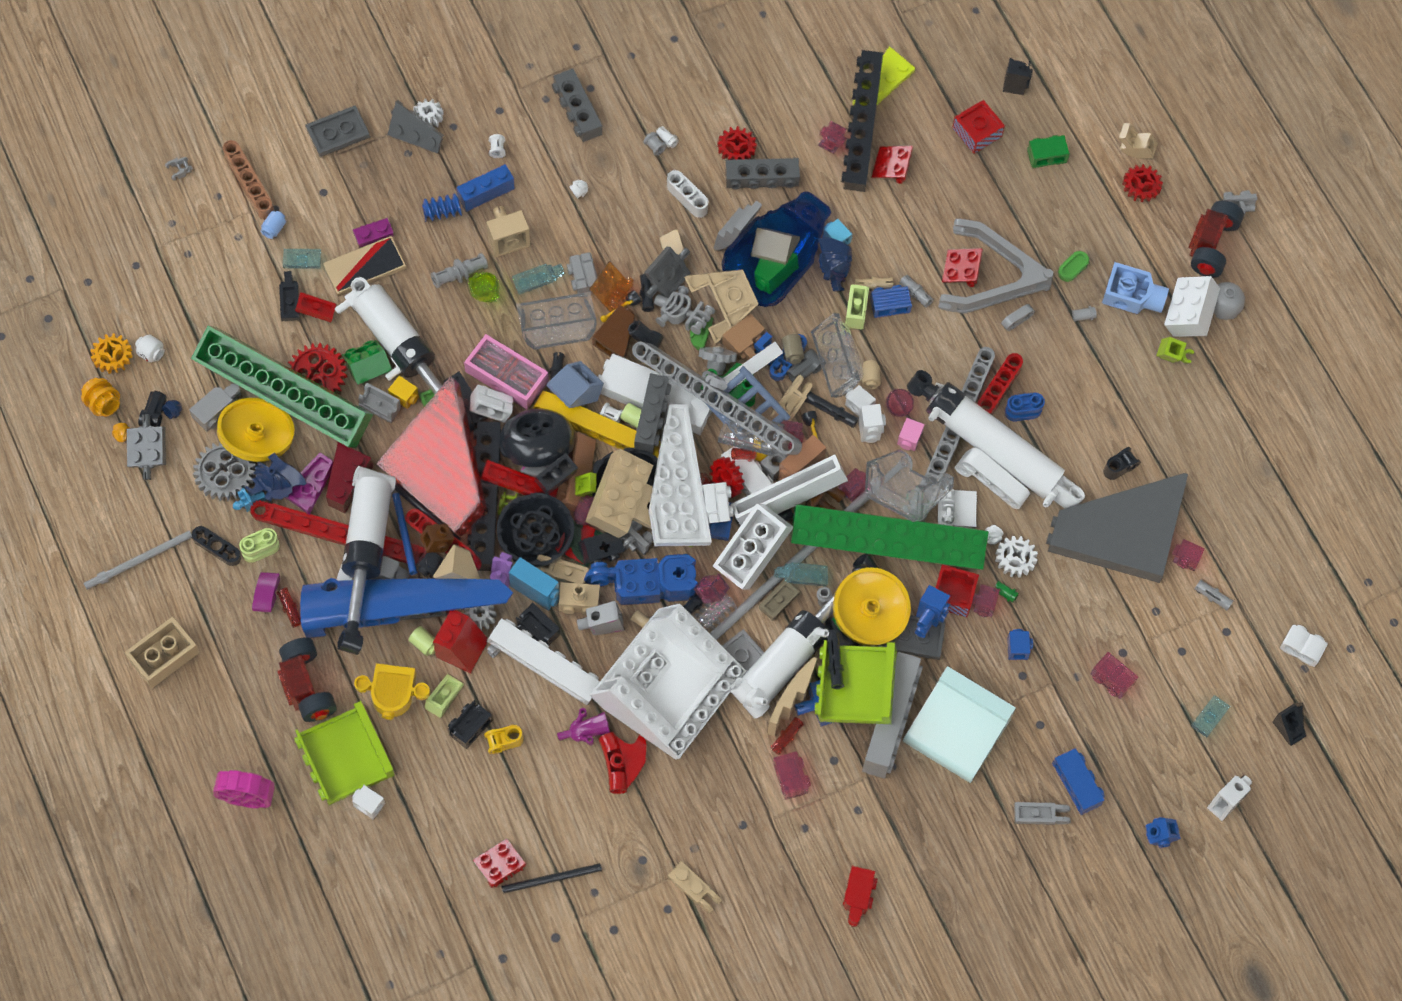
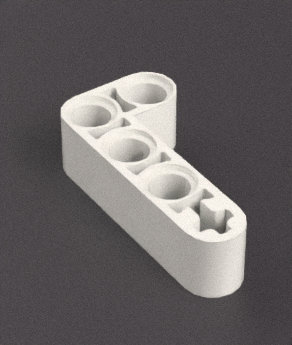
[955,447,1030,509]

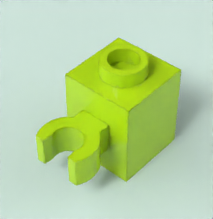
[1156,337,1194,364]

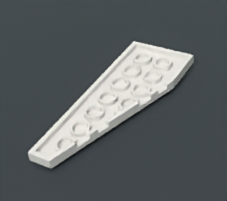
[649,404,712,546]

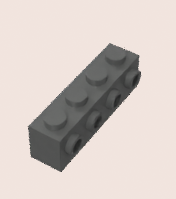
[634,373,672,454]

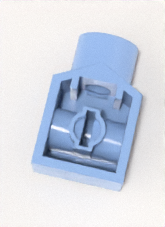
[1102,262,1169,314]

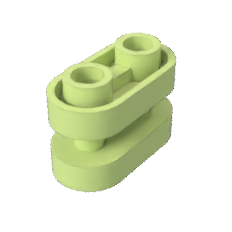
[239,528,280,563]

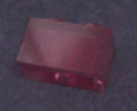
[1090,652,1138,700]
[773,751,811,800]

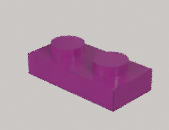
[352,218,394,248]

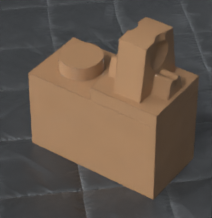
[722,313,765,361]

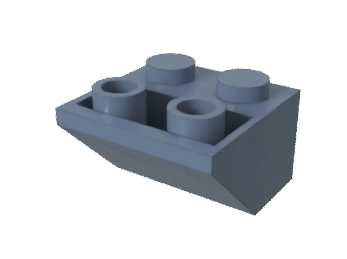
[547,361,604,408]

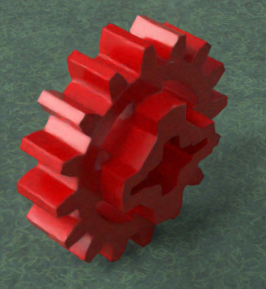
[717,126,757,160]
[1122,164,1163,203]
[710,456,745,498]

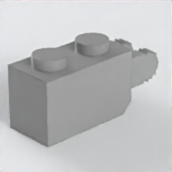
[189,383,242,432]

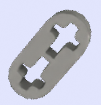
[1001,304,1035,331]

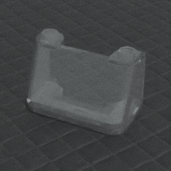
[865,449,954,522]

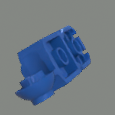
[584,554,698,605]

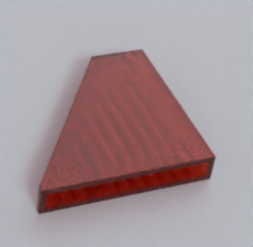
[376,376,487,537]

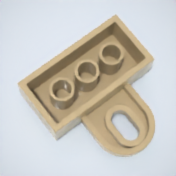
[585,449,653,538]

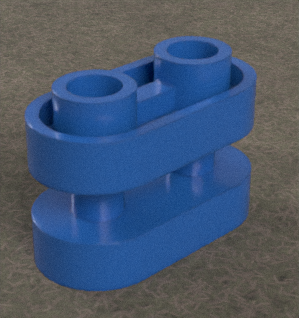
[1005,392,1045,422]

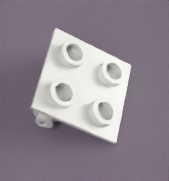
[938,485,977,527]

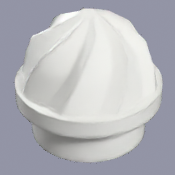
[569,180,588,199]
[985,525,1004,545]

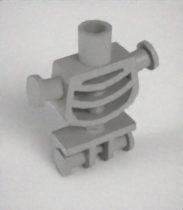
[654,286,715,335]

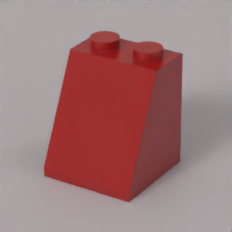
[433,610,488,674]

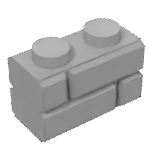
[567,252,600,297]

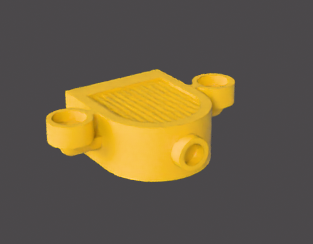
[354,663,430,720]

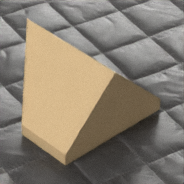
[433,545,480,579]

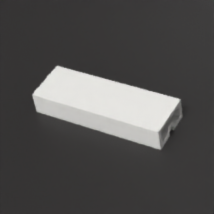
[598,354,712,435]

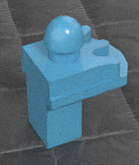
[233,488,267,512]

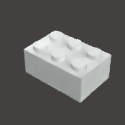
[1164,276,1220,337]

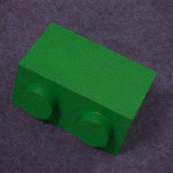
[1027,135,1070,168]

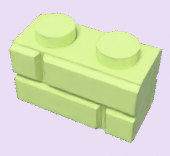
[845,284,869,329]

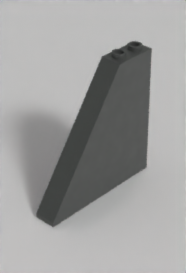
[1046,473,1188,583]

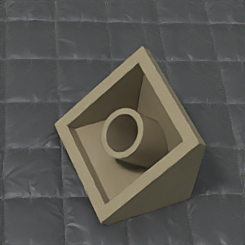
[751,228,800,265]

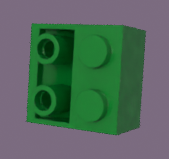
[342,340,392,385]

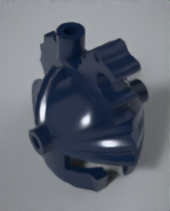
[818,237,852,292]
[245,452,307,502]

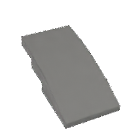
[713,200,762,251]

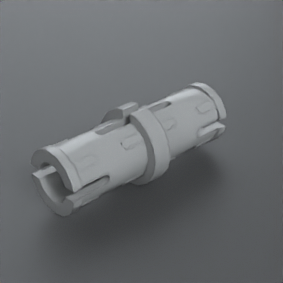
[899,275,934,308]
[1194,579,1233,611]

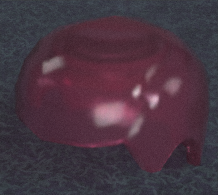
[886,389,914,417]

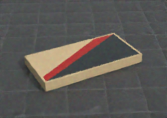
[323,236,406,296]

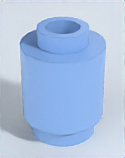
[260,211,286,239]

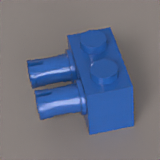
[915,585,951,638]

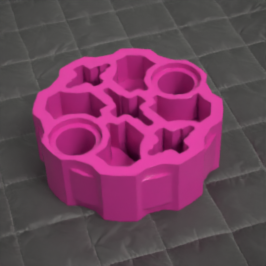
[213,770,275,809]

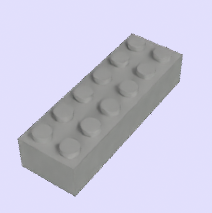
[862,652,923,779]

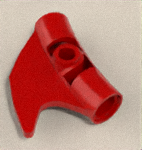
[598,732,646,794]

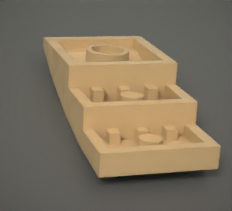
[767,657,817,736]

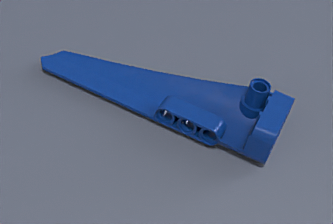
[300,578,513,638]

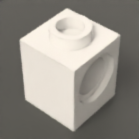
[845,385,876,417]
[352,785,385,820]

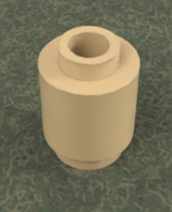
[861,360,881,390]

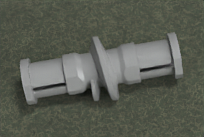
[431,253,488,289]

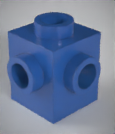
[1146,817,1181,848]

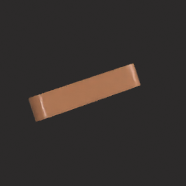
[223,140,274,220]

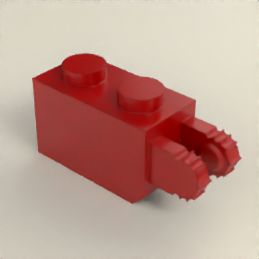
[843,866,878,927]

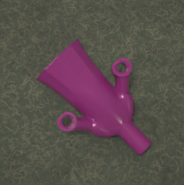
[557,708,610,746]

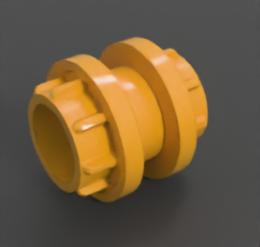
[81,378,120,417]

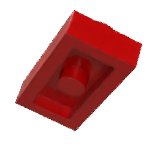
[295,292,336,323]

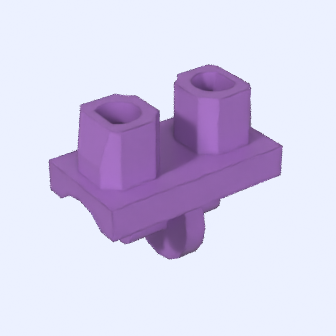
[490,552,513,587]

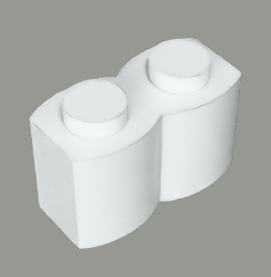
[1280,625,1328,667]

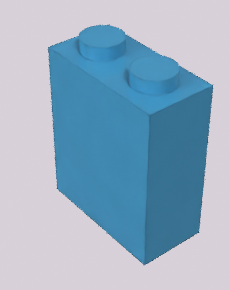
[509,558,560,611]

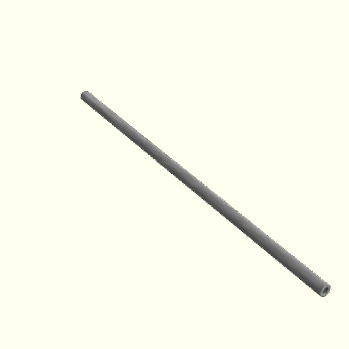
[709,459,906,640]

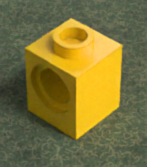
[388,376,419,409]

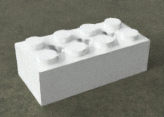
[713,503,793,590]

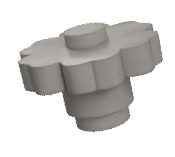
[699,346,737,375]

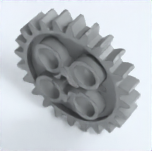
[193,443,256,501]

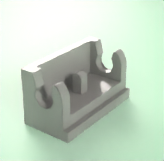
[359,383,401,423]

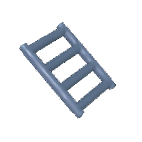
[704,366,791,452]

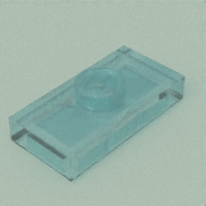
[283,249,321,269]
[1191,695,1230,738]

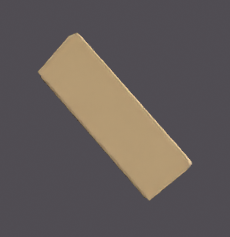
[660,229,687,267]

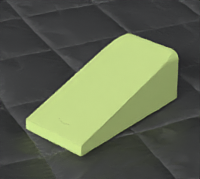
[425,674,464,718]

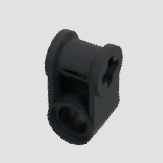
[1103,447,1141,480]

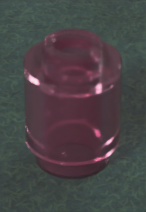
[574,495,594,525]

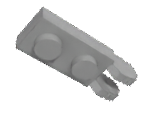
[1014,802,1071,825]

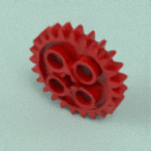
[288,343,348,393]

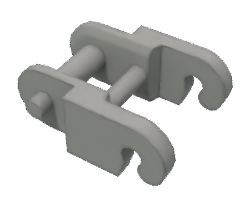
[165,157,193,181]
[702,371,727,390]

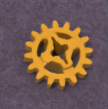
[90,333,133,374]

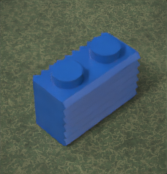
[870,285,912,318]

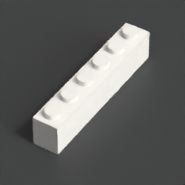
[731,455,848,525]
[487,618,600,705]

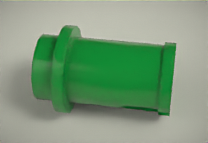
[993,581,1019,603]

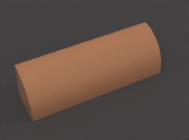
[557,432,596,511]

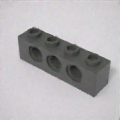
[552,68,603,142]
[725,158,800,189]

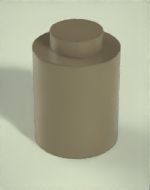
[782,334,804,364]

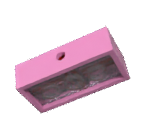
[464,334,549,410]

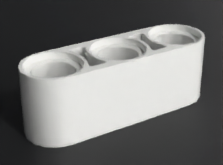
[667,170,708,218]

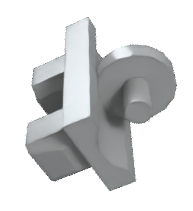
[1223,190,1257,216]
[621,521,653,555]

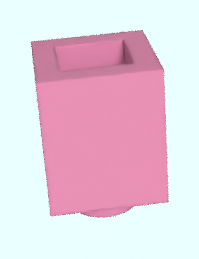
[897,418,925,451]

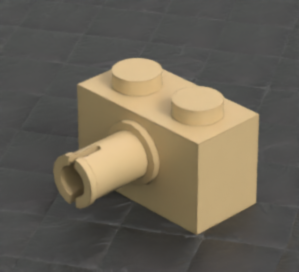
[559,582,600,615]

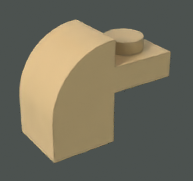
[1119,123,1157,159]

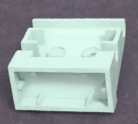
[903,666,1016,783]

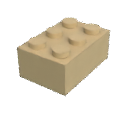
[124,616,199,689]

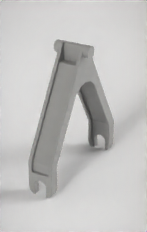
[939,219,1053,313]

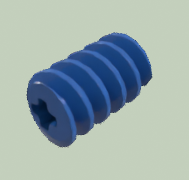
[422,193,462,222]

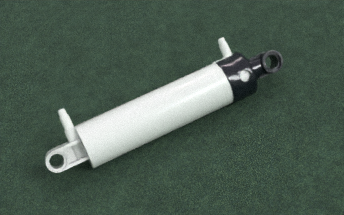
[907,370,1085,508]

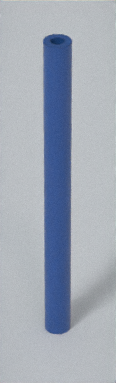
[392,493,417,575]

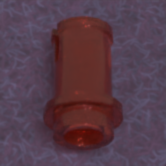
[731,447,757,462]

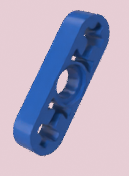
[769,334,807,381]

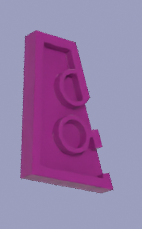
[286,452,333,515]

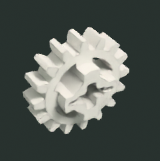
[995,536,1038,578]

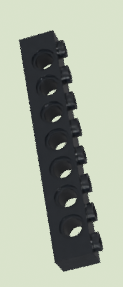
[841,50,883,192]
[467,421,501,571]

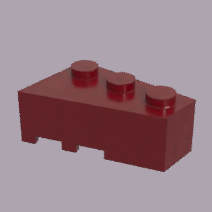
[326,442,373,514]

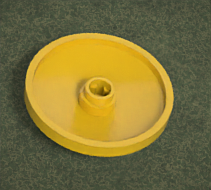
[217,398,294,462]
[833,568,911,646]

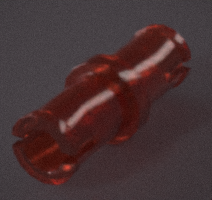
[276,587,301,628]
[770,717,804,755]

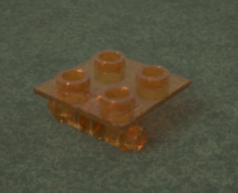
[589,261,634,312]

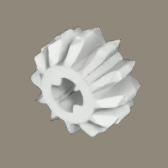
[413,99,444,127]
[463,605,496,631]

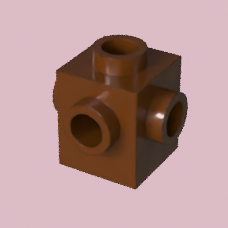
[420,524,454,553]

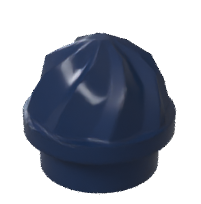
[162,400,182,419]

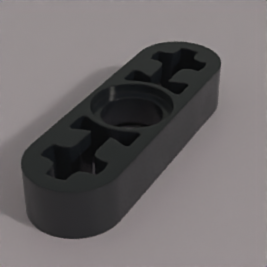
[192,526,241,566]

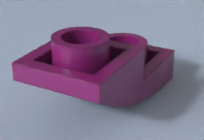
[252,572,280,612]

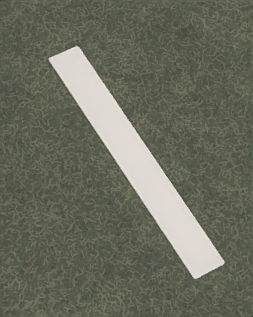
[690,342,783,413]

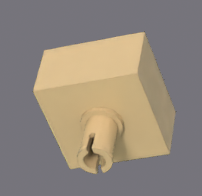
[486,206,530,258]

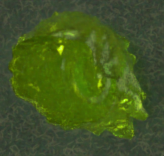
[469,272,500,303]

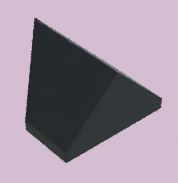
[1272,702,1307,746]

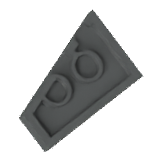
[387,100,444,153]

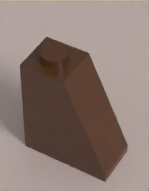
[592,305,635,359]

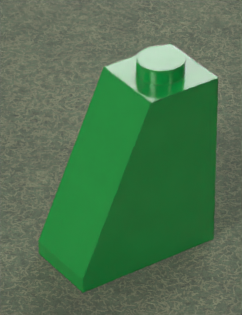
[754,253,799,294]

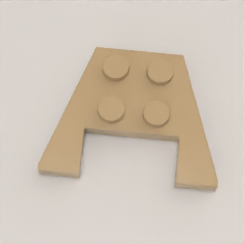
[684,269,759,343]

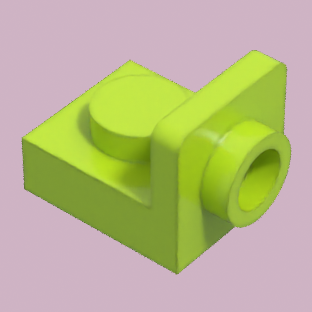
[575,472,597,498]

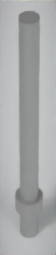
[83,530,192,590]

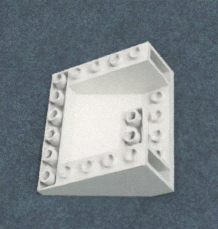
[590,604,746,759]

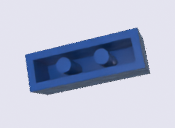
[456,164,515,212]
[1052,748,1105,815]

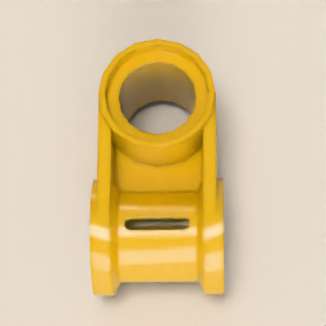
[484,725,524,754]

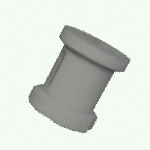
[643,132,667,156]

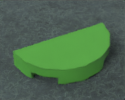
[690,317,714,350]

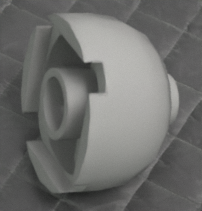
[1214,282,1245,320]

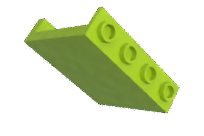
[815,640,897,724]
[294,701,395,805]

